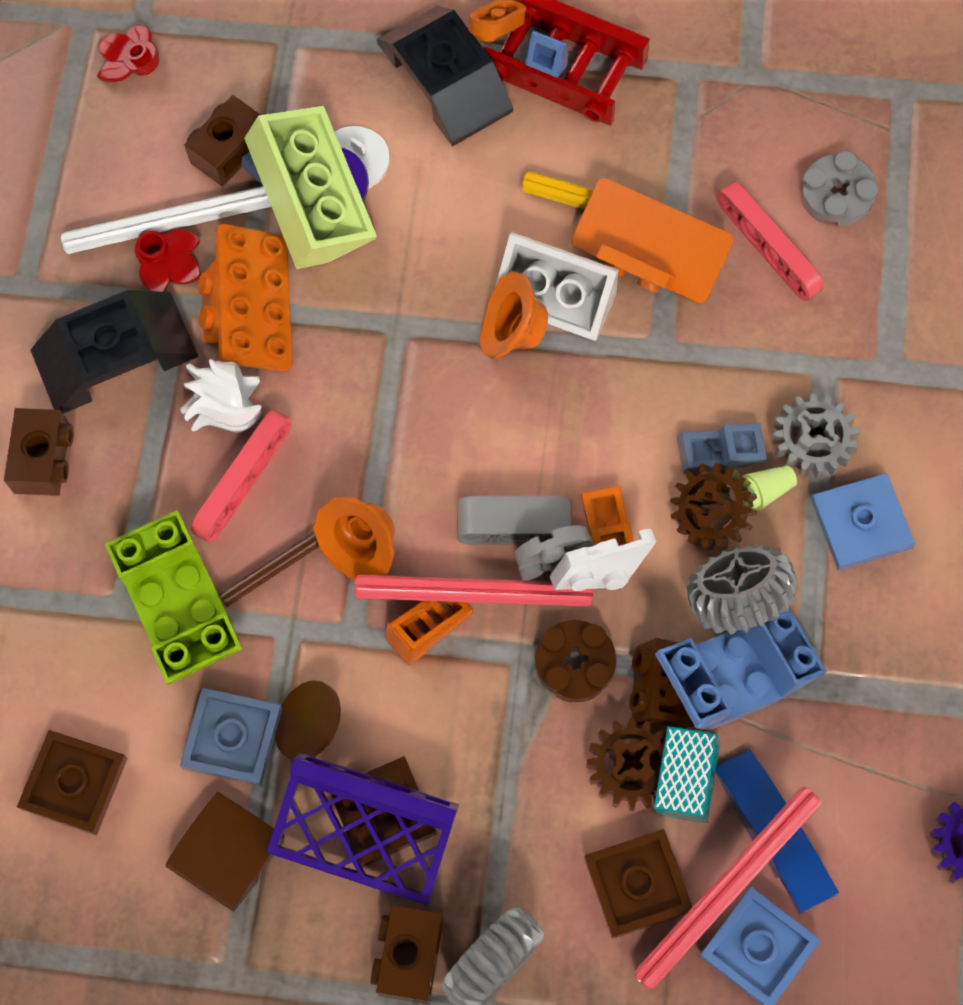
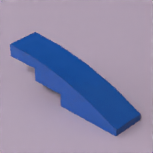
[716,749,839,915]

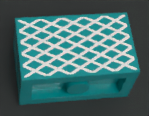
[654,726,720,824]

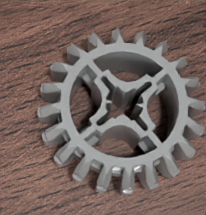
[686,544,798,635]
[441,907,544,1005]

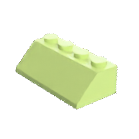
[244,106,377,269]

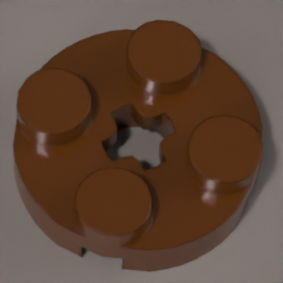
[535,620,616,702]

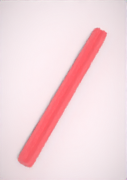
[354,575,593,606]
[634,786,821,989]

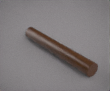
[218,532,319,607]

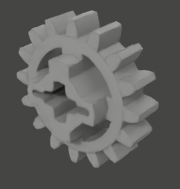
[772,393,859,478]

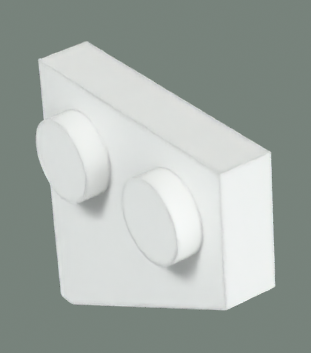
[550,529,657,591]

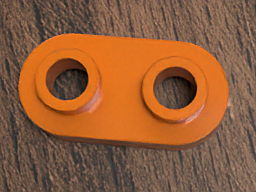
[468,0,526,42]

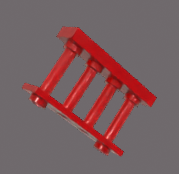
[483,0,650,126]

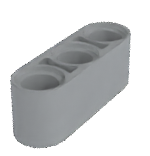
[457,496,572,545]

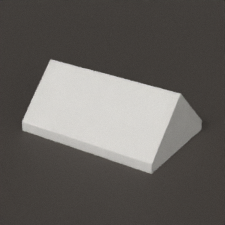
[495,232,619,341]

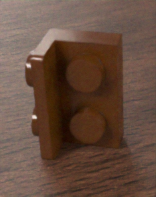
[629,638,694,729]

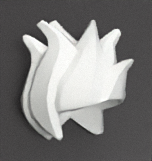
[180,359,263,433]

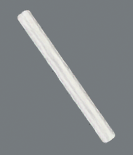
[61,186,271,254]

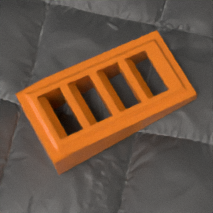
[385,601,474,665]

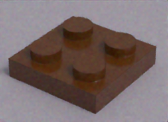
[17,730,128,836]
[331,756,437,867]
[584,829,692,939]

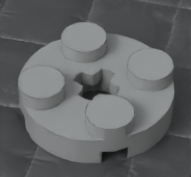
[801,151,878,226]
[514,525,595,581]

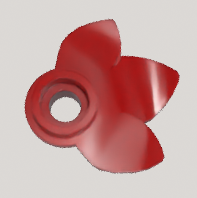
[97,24,159,82]
[134,229,200,292]

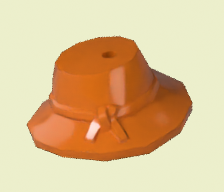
[479,271,548,360]
[313,497,395,581]

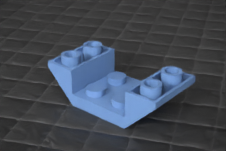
[655,608,827,730]

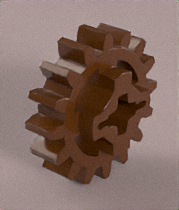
[670,463,758,550]
[587,718,665,811]

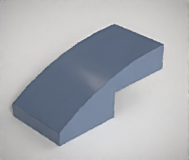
[677,424,767,474]

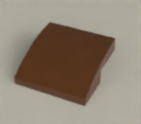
[166,791,285,912]

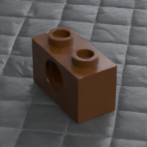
[184,95,261,187]
[4,408,74,496]
[371,905,444,1005]

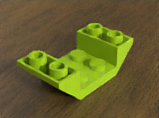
[104,510,243,685]

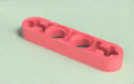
[717,182,824,301]
[191,409,292,543]

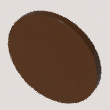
[275,680,341,760]

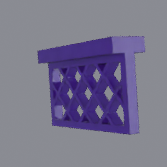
[267,753,459,905]

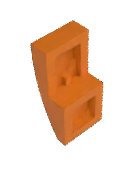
[581,485,634,546]

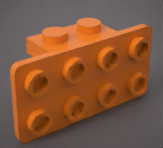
[572,178,734,304]
[198,224,292,372]

